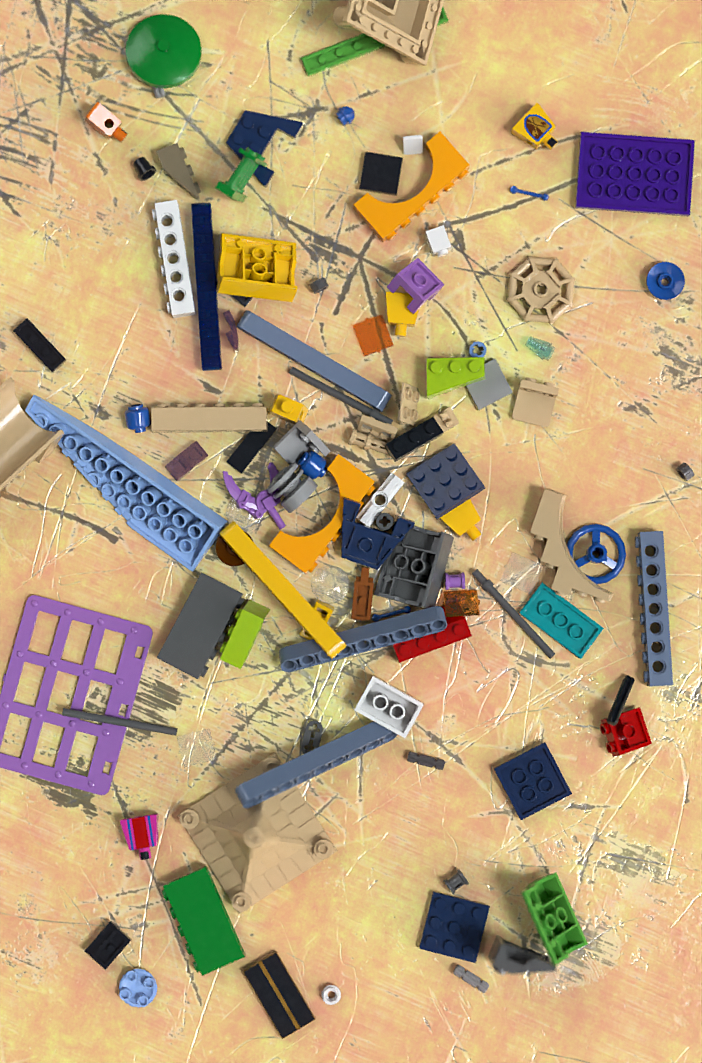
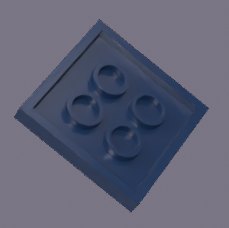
[406,443,485,519]
[493,742,572,820]
[419,891,490,963]

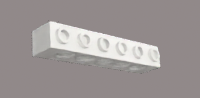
[152,200,196,318]

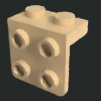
[512,377,559,427]

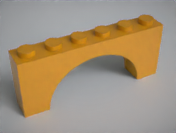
[353,131,470,242]
[269,454,376,574]

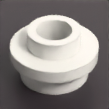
[322,985,341,1005]

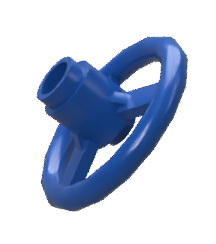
[567,524,626,584]

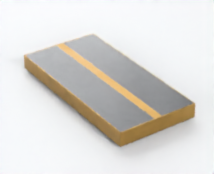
[243,951,316,1039]

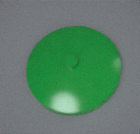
[126,14,202,88]

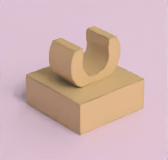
[433,407,459,433]

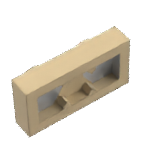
[357,414,398,442]

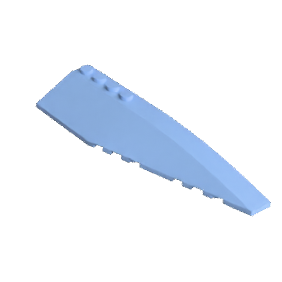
[25,395,228,572]

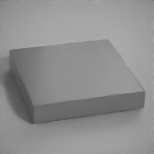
[466,359,513,410]

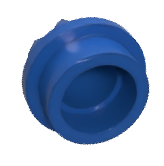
[335,106,355,126]

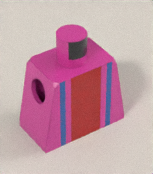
[120,813,159,860]

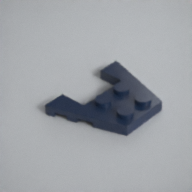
[226,110,303,188]
[341,497,415,570]

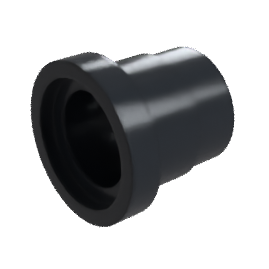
[133,157,156,181]

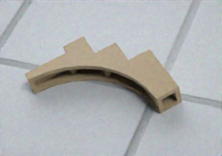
[530,489,613,603]

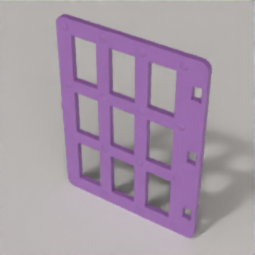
[0,595,153,795]

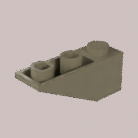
[156,143,201,200]

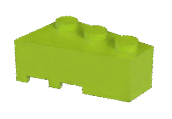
[427,357,485,399]
[219,600,270,669]

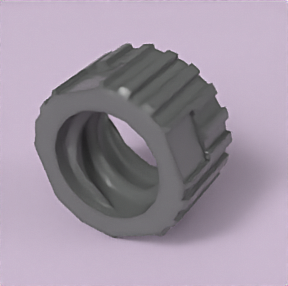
[310,278,329,294]
[676,463,694,481]

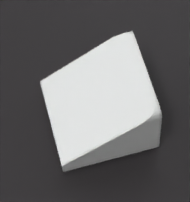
[403,135,423,155]

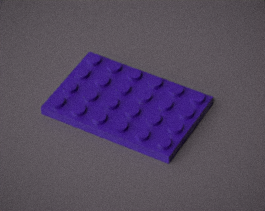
[575,132,695,216]

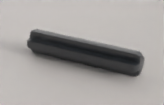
[606,675,635,726]

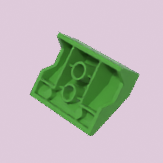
[521,872,588,965]

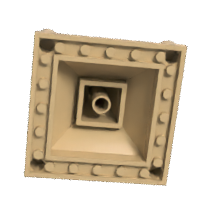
[333,0,444,66]
[177,753,337,914]

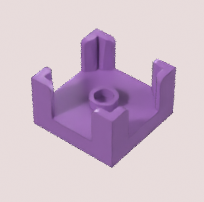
[387,258,444,314]

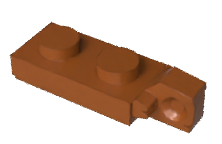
[351,567,374,621]

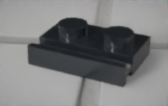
[85,921,132,970]

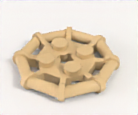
[507,256,576,324]

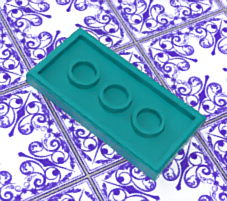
[519,582,604,659]

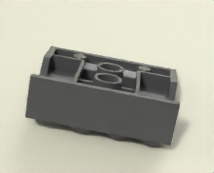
[374,521,454,609]
[488,935,557,975]

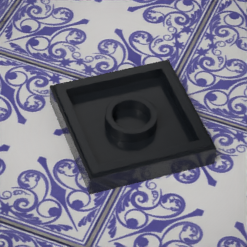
[359,152,403,196]

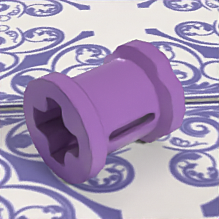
[445,572,465,590]

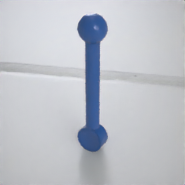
[510,186,549,201]
[372,606,411,622]

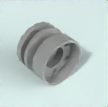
[266,462,318,513]

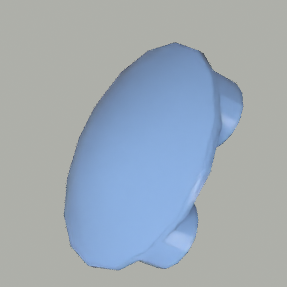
[119,969,157,1007]

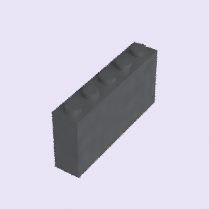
[157,573,245,679]

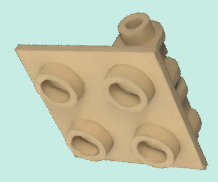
[397,382,420,426]

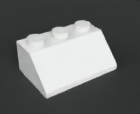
[355,675,424,738]

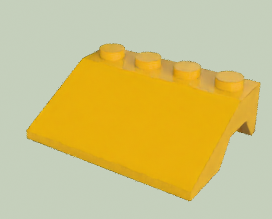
[217,233,298,302]

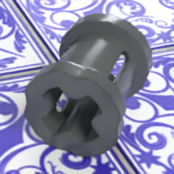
[376,513,393,531]
[444,869,469,894]

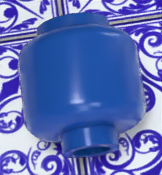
[124,404,151,433]
[298,451,327,480]

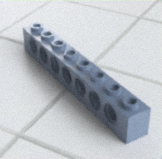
[635,531,673,686]

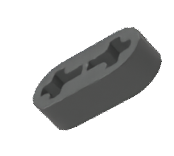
[301,721,323,754]

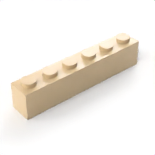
[151,403,268,433]

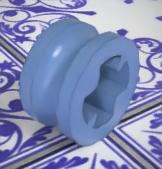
[469,341,486,357]

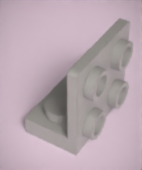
[273,420,330,465]

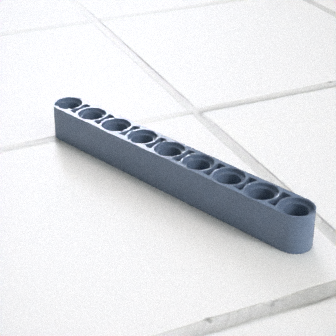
[236,310,392,412]
[279,606,447,672]
[235,721,397,808]

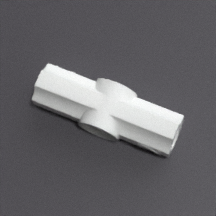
[356,473,404,527]

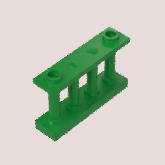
[215,147,268,202]

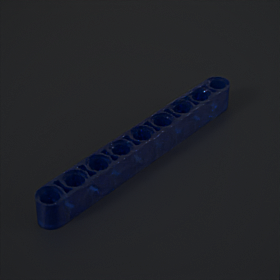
[191,202,222,371]

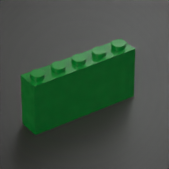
[162,866,246,976]

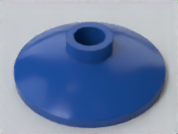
[646,262,685,300]

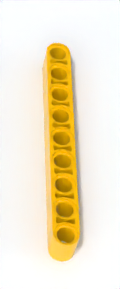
[219,521,346,659]

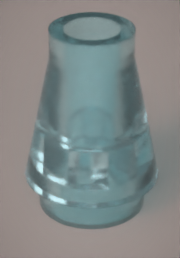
[525,336,555,361]

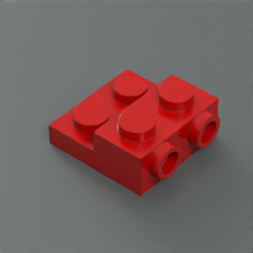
[600,707,652,757]

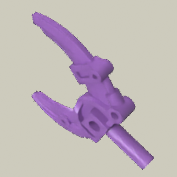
[223,462,286,530]

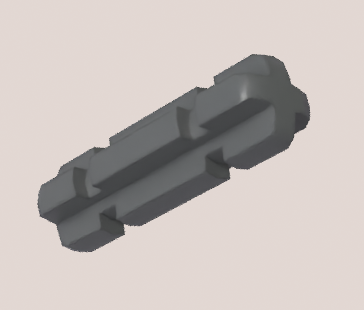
[407,752,445,770]

